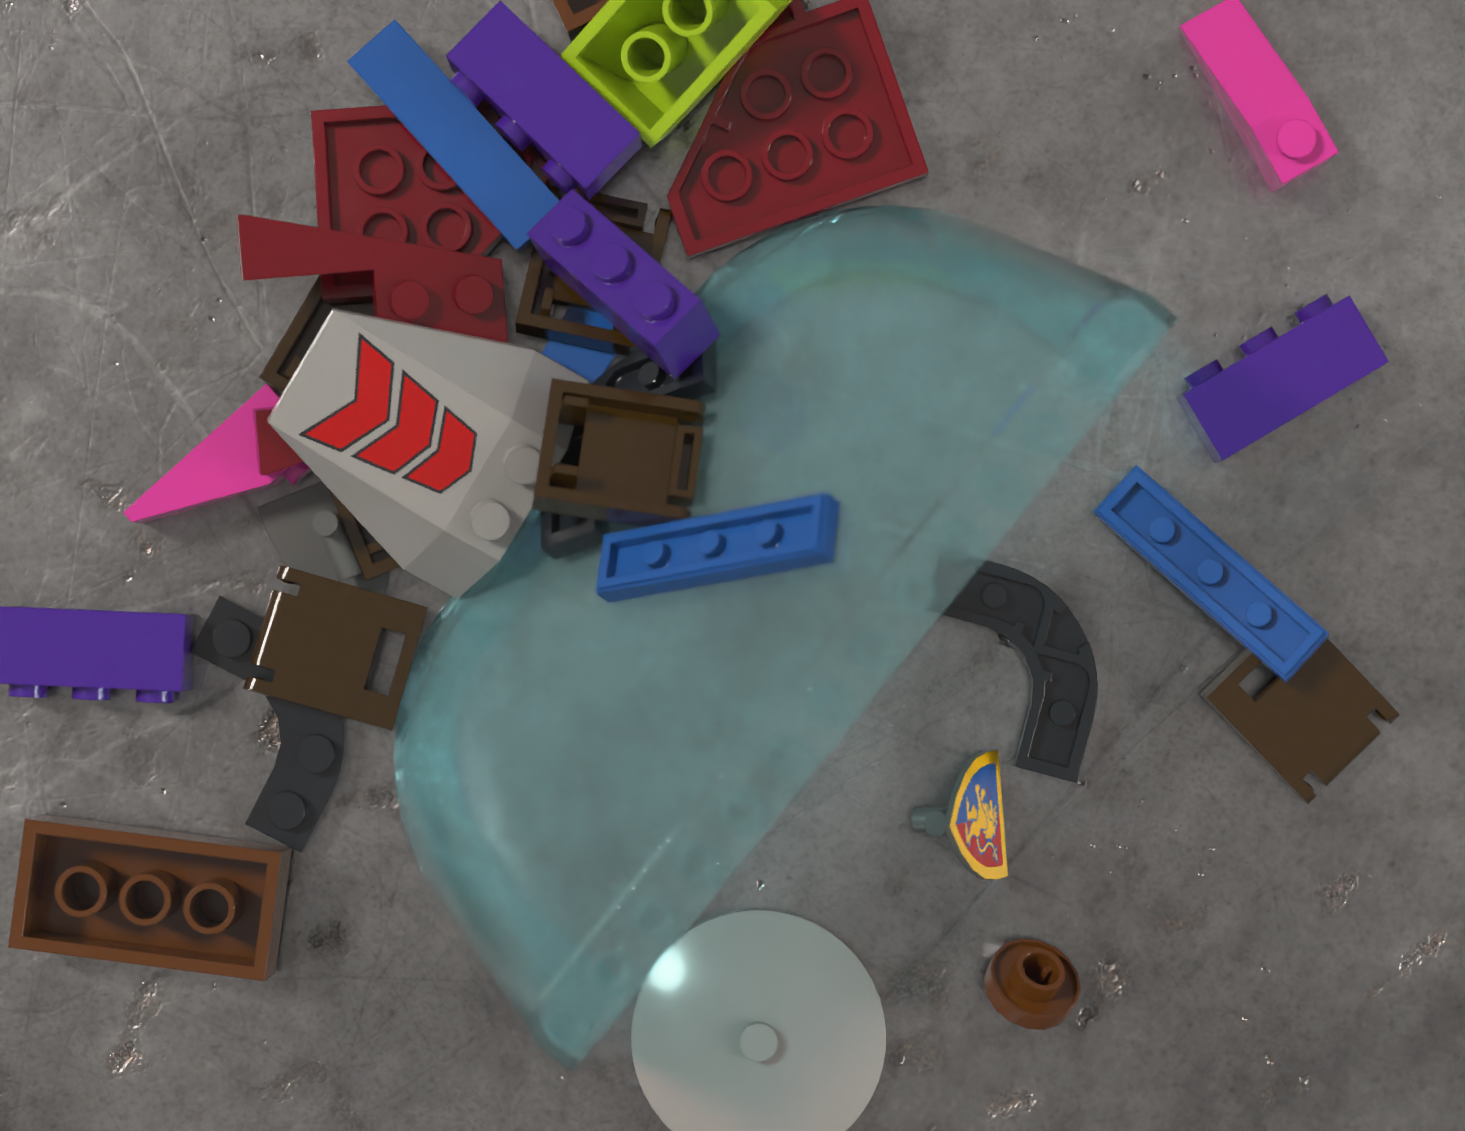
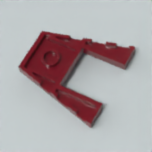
[235,214,508,475]

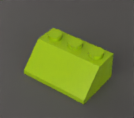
[559,0,793,148]

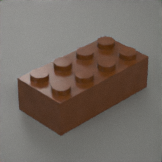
[8,814,292,981]

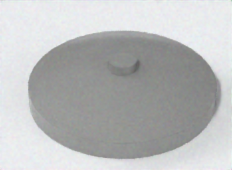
[631,908,886,1131]

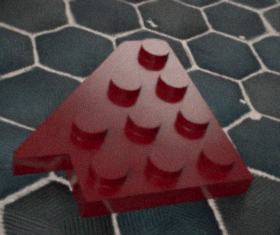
[667,0,929,259]
[311,101,552,304]

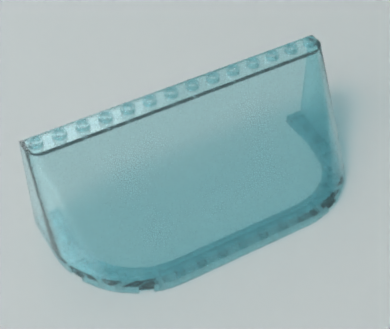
[394,205,1178,1073]

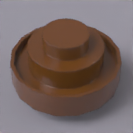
[984,939,1081,1030]

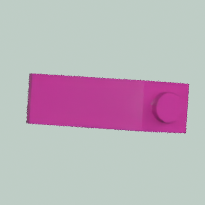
[1178,0,1339,192]
[123,384,312,523]

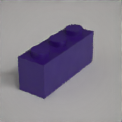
[446,1,642,201]
[526,189,721,380]
[1176,294,1389,463]
[0,606,196,703]

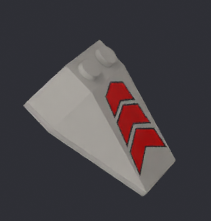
[267,308,589,599]

